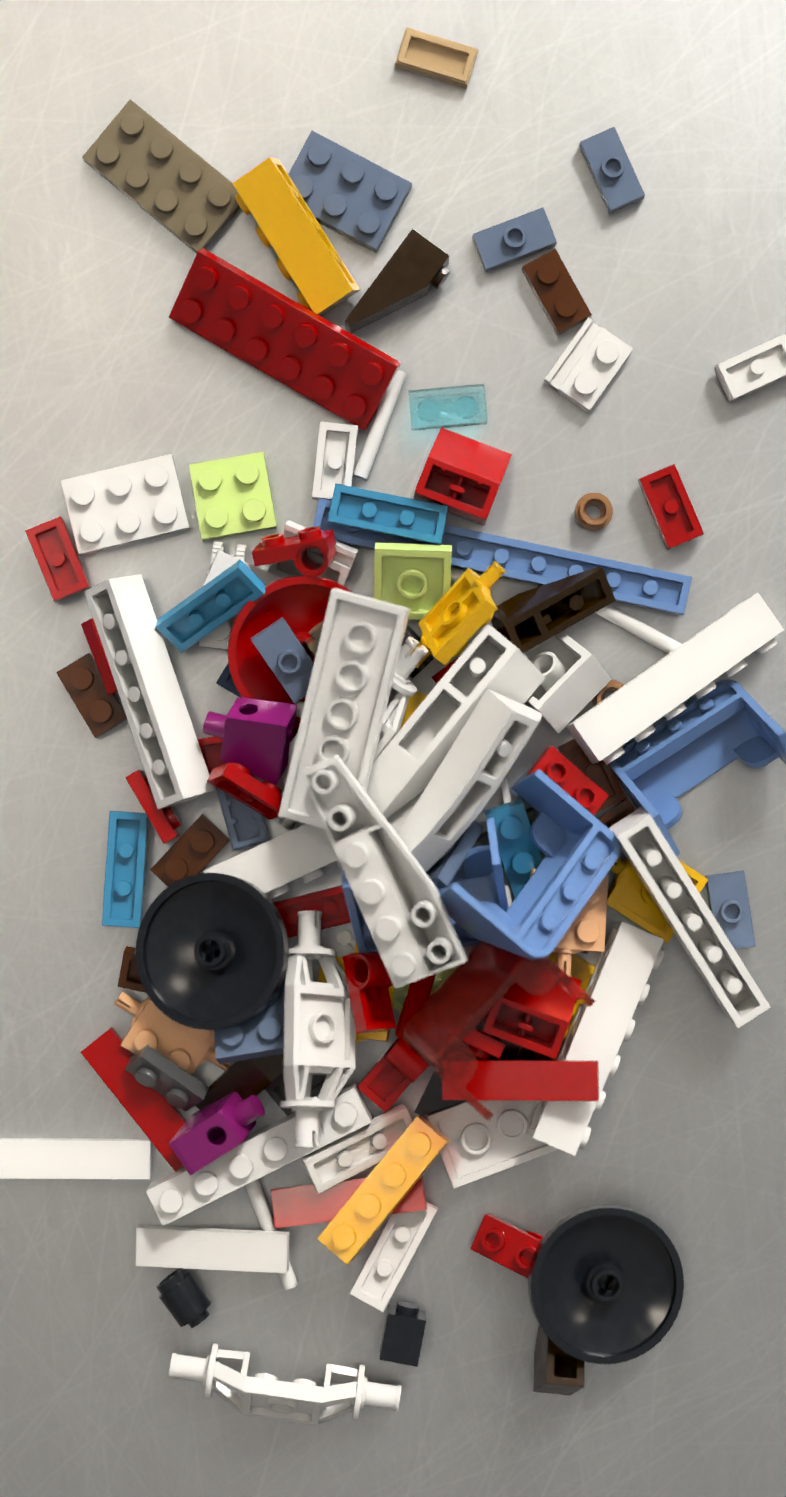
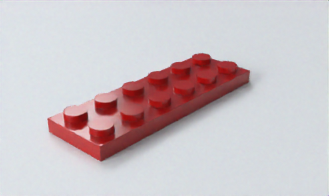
[169,248,401,431]

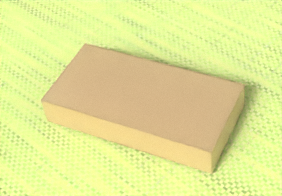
[395,27,478,89]

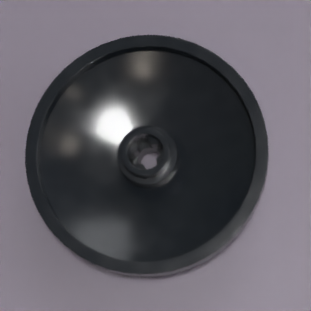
[136,873,289,1030]
[528,1205,684,1364]

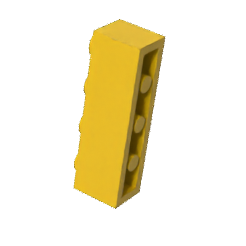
[232,157,360,315]
[317,1116,451,1264]

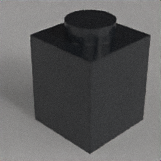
[379,1302,426,1367]

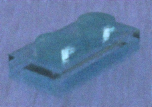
[408,384,488,431]

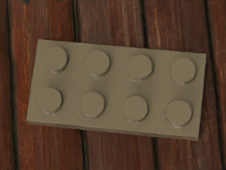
[82,99,240,254]

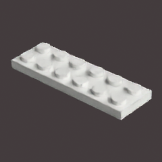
[278,588,411,830]

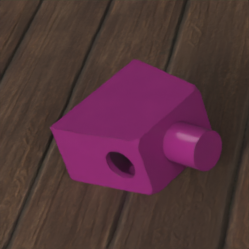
[203,697,298,785]
[168,1092,265,1175]

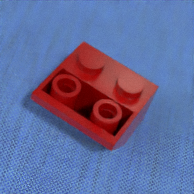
[414,427,512,526]
[482,953,581,1059]

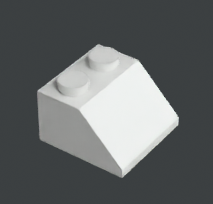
[523,631,612,734]

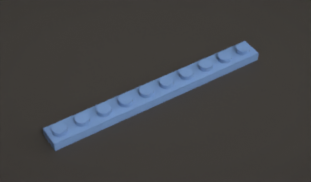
[313,498,692,615]

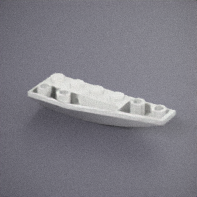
[366,623,546,819]
[397,689,542,872]
[300,754,468,989]

